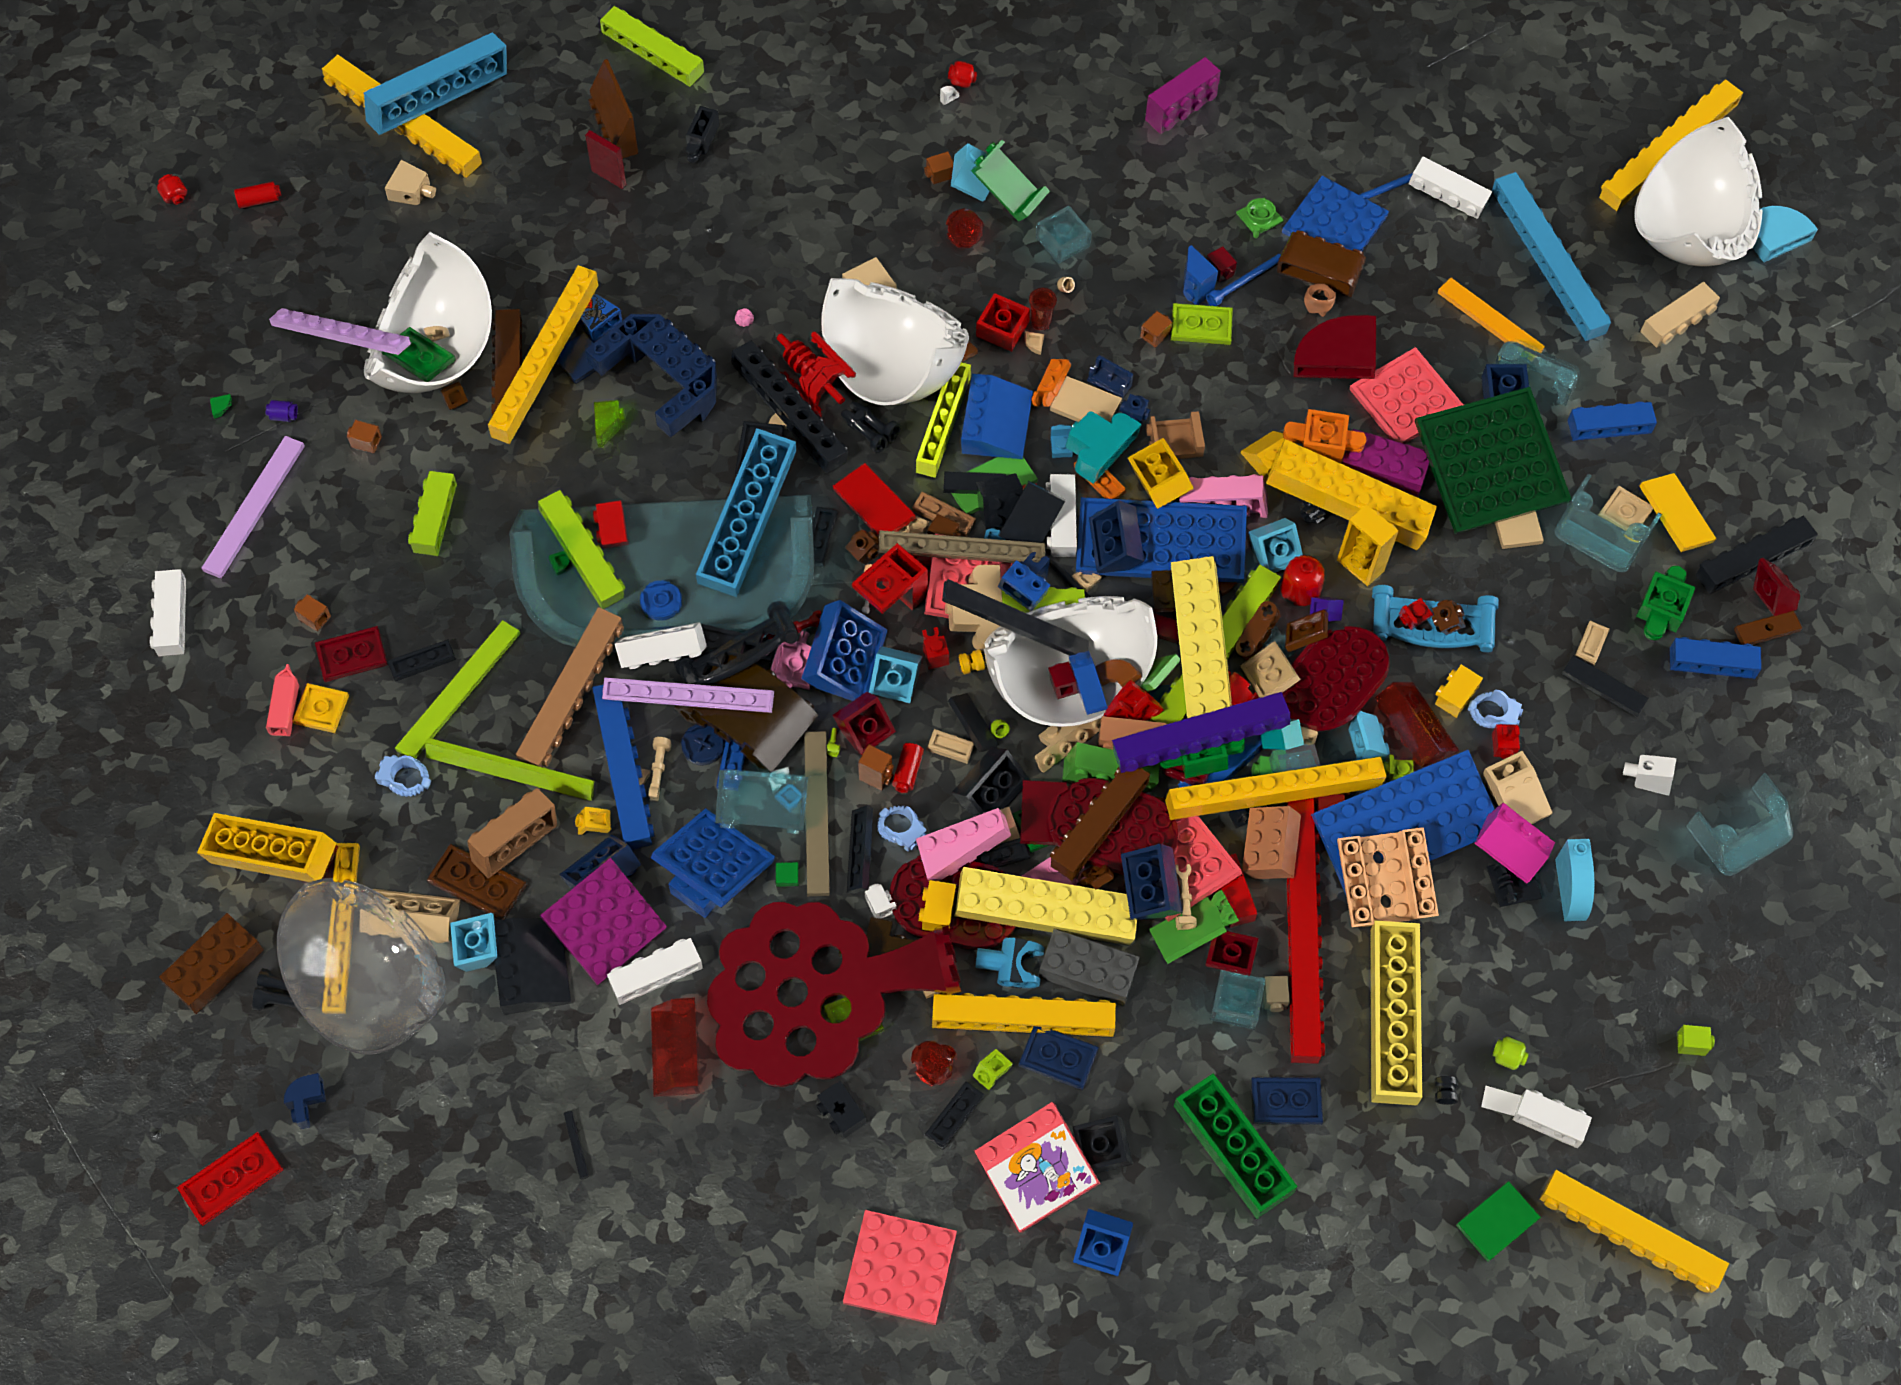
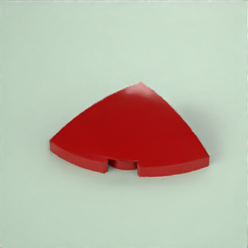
[1103,680,1164,721]

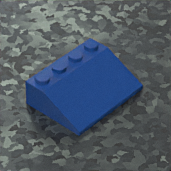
[961,373,1033,459]
[801,600,888,701]

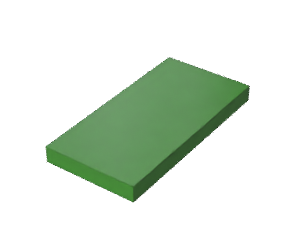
[951,457,1038,515]

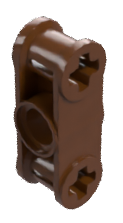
[1236,601,1280,660]

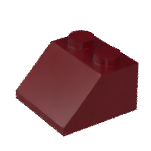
[1753,558,1800,616]
[832,692,896,755]
[1206,931,1259,976]

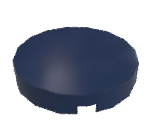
[681,725,725,766]

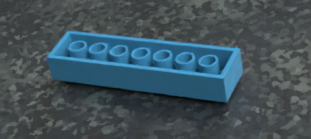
[364,32,507,135]
[696,428,796,597]

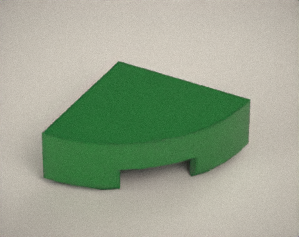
[210,394,232,419]
[549,551,570,576]

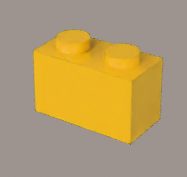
[1435,664,1483,718]
[918,880,956,931]

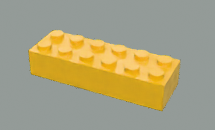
[197,813,337,884]

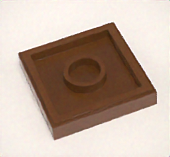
[1285,609,1328,652]

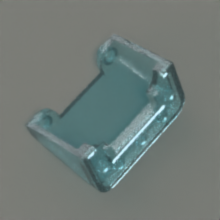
[1495,339,1581,406]
[715,769,810,834]

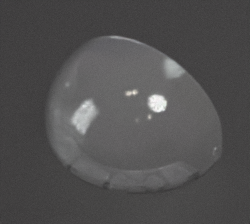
[277,878,446,1055]

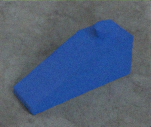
[1068,651,1108,715]

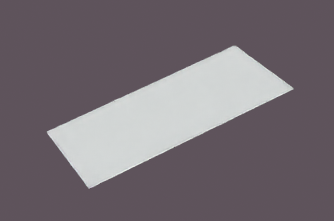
[1481,1086,1521,1116]

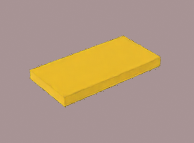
[1639,473,1716,552]

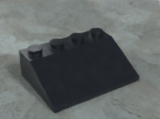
[494,918,572,1015]

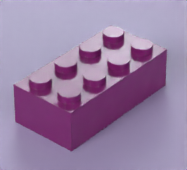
[1145,57,1221,134]
[1342,429,1429,498]

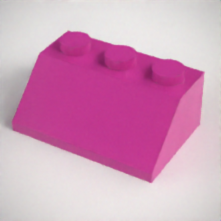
[1475,803,1555,883]

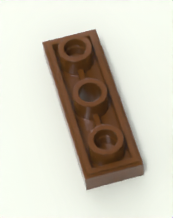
[1734,611,1802,645]

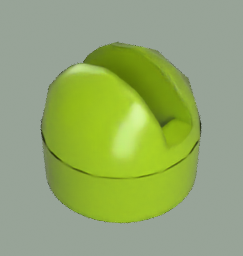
[991,719,1010,738]

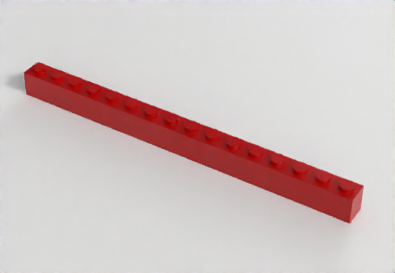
[1283,744,1325,1064]

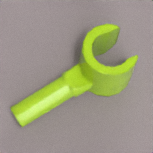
[827,728,841,758]

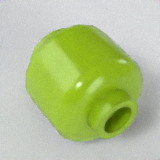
[1492,1036,1529,1070]

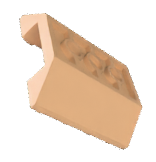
[1337,827,1439,928]

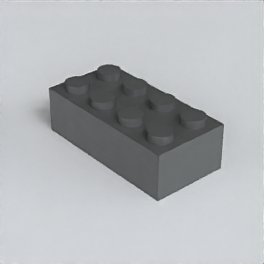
[1039,929,1140,1006]

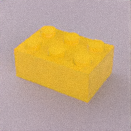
[1128,438,1194,509]

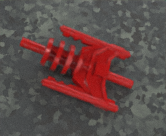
[776,332,856,417]

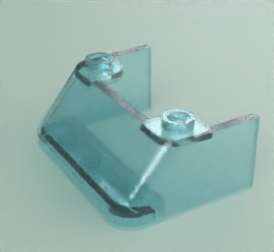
[1555,474,1662,572]
[1686,773,1794,876]

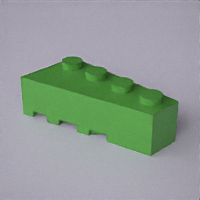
[1062,742,1160,792]

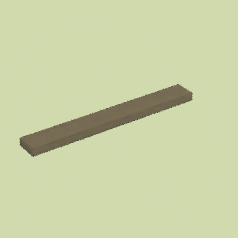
[879,530,1045,563]
[804,731,830,897]

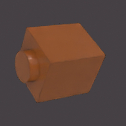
[924,152,954,185]
[1140,311,1172,348]
[347,420,382,453]
[293,594,331,632]

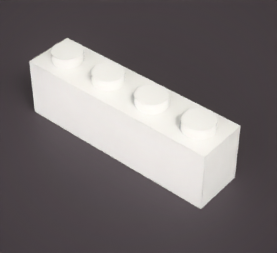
[1409,157,1492,219]
[1045,474,1077,557]
[150,569,186,656]
[615,622,707,669]
[607,938,703,1005]

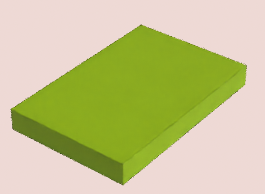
[1171,303,1233,345]

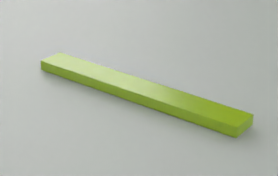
[395,620,520,759]
[425,738,594,801]

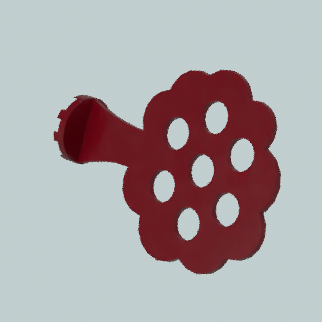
[707,902,962,1087]

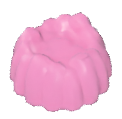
[735,308,754,327]

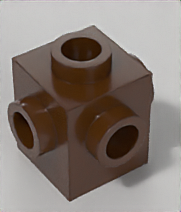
[845,529,879,565]
[1432,600,1466,635]

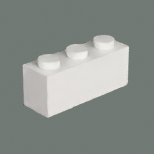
[1512,1089,1592,1148]

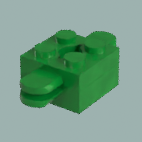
[1636,566,1696,641]
[1159,738,1245,779]

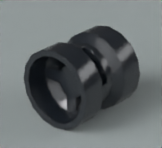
[1435,1076,1458,1105]

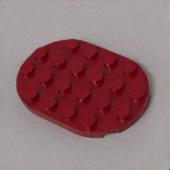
[1282,626,1389,731]
[1048,778,1178,875]
[890,855,1017,950]

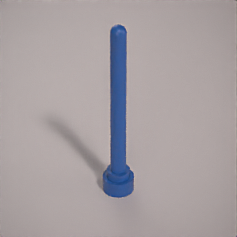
[1206,254,1281,306]

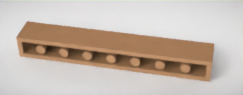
[516,607,624,768]

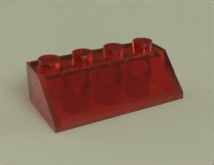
[1375,682,1459,767]
[651,997,700,1097]

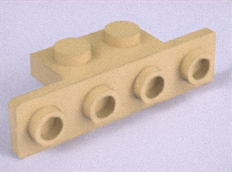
[1035,718,1101,773]

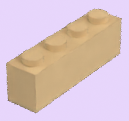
[1640,282,1720,348]

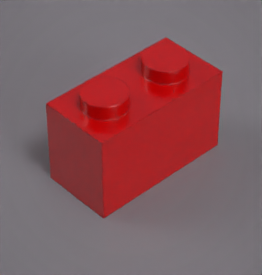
[593,500,628,548]

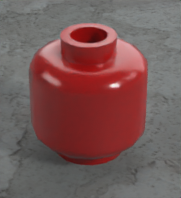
[948,61,977,88]
[157,174,187,205]

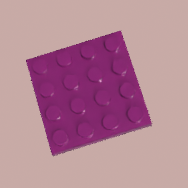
[540,858,667,985]

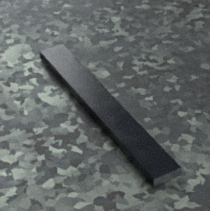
[942,579,1089,656]

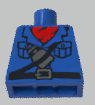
[578,294,622,343]

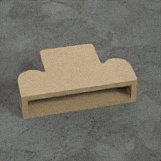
[945,565,1002,652]

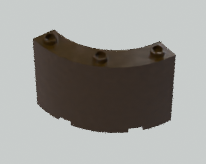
[674,655,818,773]

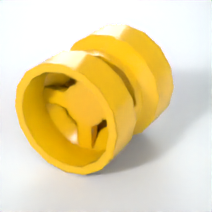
[959,649,985,675]

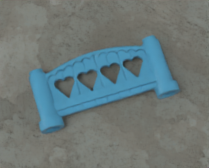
[1372,585,1499,652]

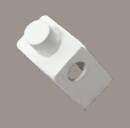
[1623,755,1676,796]

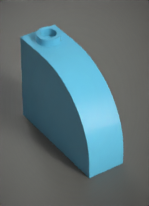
[1753,206,1818,262]
[1555,839,1594,921]

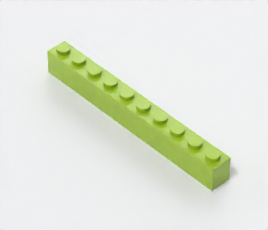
[1149,565,1281,724]

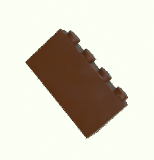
[1277,230,1366,297]

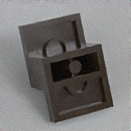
[1151,570,1177,621]

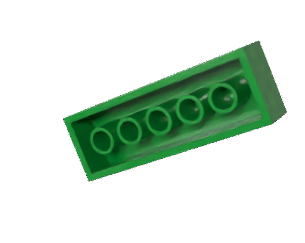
[1174,1073,1298,1219]

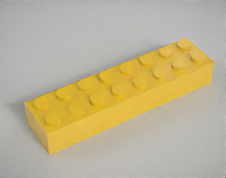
[1266,439,1437,550]

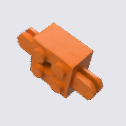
[1283,409,1366,463]

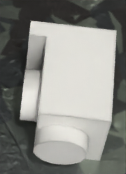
[865,884,896,919]

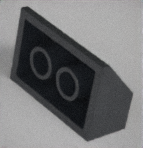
[952,746,1030,816]

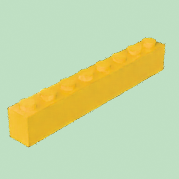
[932,993,1116,1037]
[1539,1170,1729,1293]

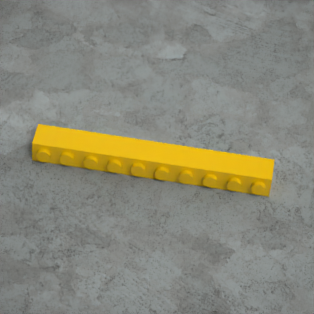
[322,55,482,178]
[1599,79,1743,211]
[488,265,599,444]
[1165,757,1387,820]

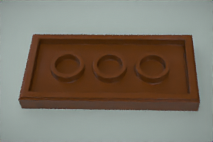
[427,843,527,920]

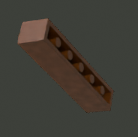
[491,309,522,416]
[1050,767,1150,881]

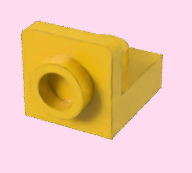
[575,807,611,835]

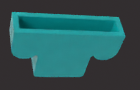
[1066,411,1141,484]

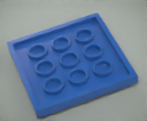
[1282,176,1389,251]
[651,808,775,908]

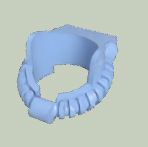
[1468,690,1523,728]
[375,755,431,797]
[877,805,927,852]

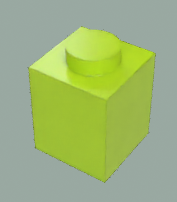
[1677,1025,1715,1056]

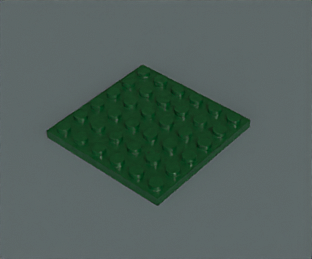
[1414,387,1572,534]

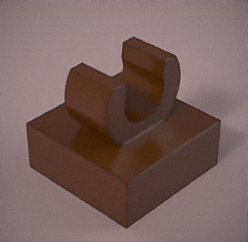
[440,382,468,410]

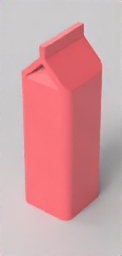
[266,664,299,736]

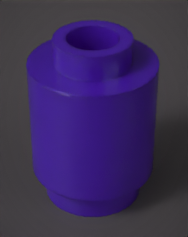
[266,400,298,422]

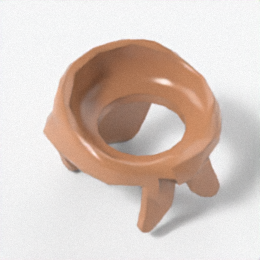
[1304,284,1336,317]

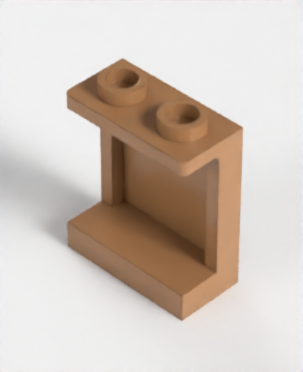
[1146,411,1205,459]

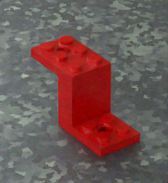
[852,543,931,614]

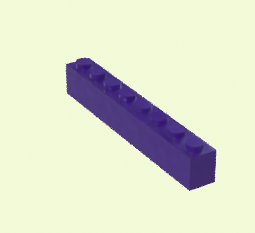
[1112,692,1290,773]

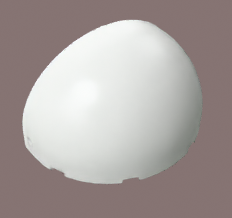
[1635,117,1763,266]
[364,232,492,393]
[821,278,969,405]
[984,596,1157,727]

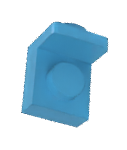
[1050,425,1073,458]

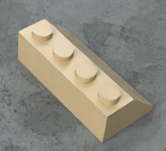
[360,889,461,943]

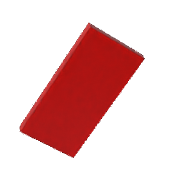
[833,463,916,537]
[176,1132,283,1226]

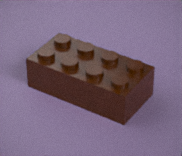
[159,913,264,1014]

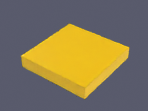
[292,683,349,733]

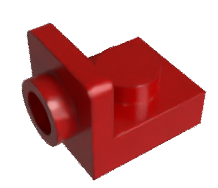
[1399,598,1433,630]

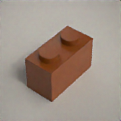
[858,745,894,791]

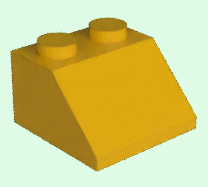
[1241,431,1296,482]

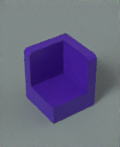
[1310,597,1344,621]

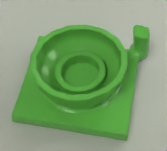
[1236,197,1284,238]

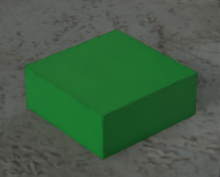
[776,862,798,887]

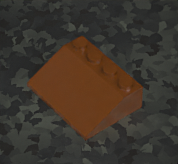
[588,59,638,159]

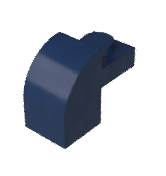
[284,1073,326,1129]

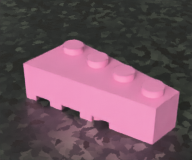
[1179,474,1268,518]
[916,808,1011,882]

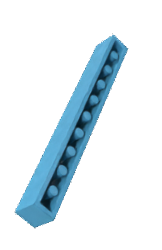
[1492,172,1611,341]

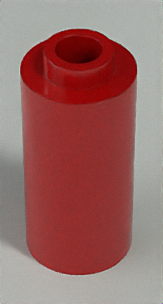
[234,181,281,209]
[892,743,924,793]

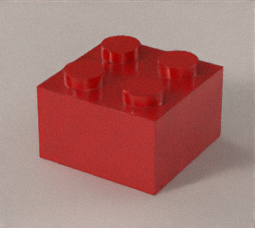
[976,293,1030,352]

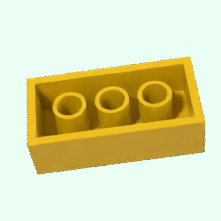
[1337,504,1398,586]

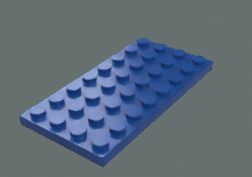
[1076,497,1247,583]
[1311,750,1495,895]

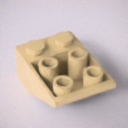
[1481,751,1552,824]

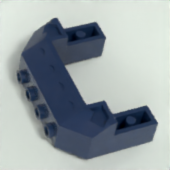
[585,314,717,438]

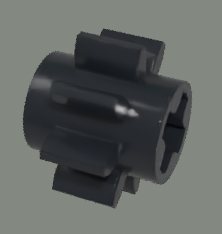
[1300,501,1326,524]

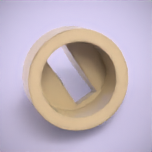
[1057,277,1075,293]

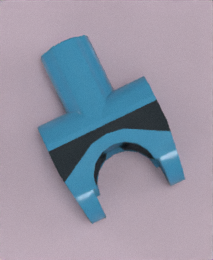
[975,938,1045,988]

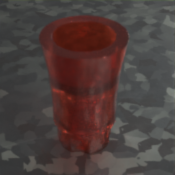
[1029,288,1057,330]

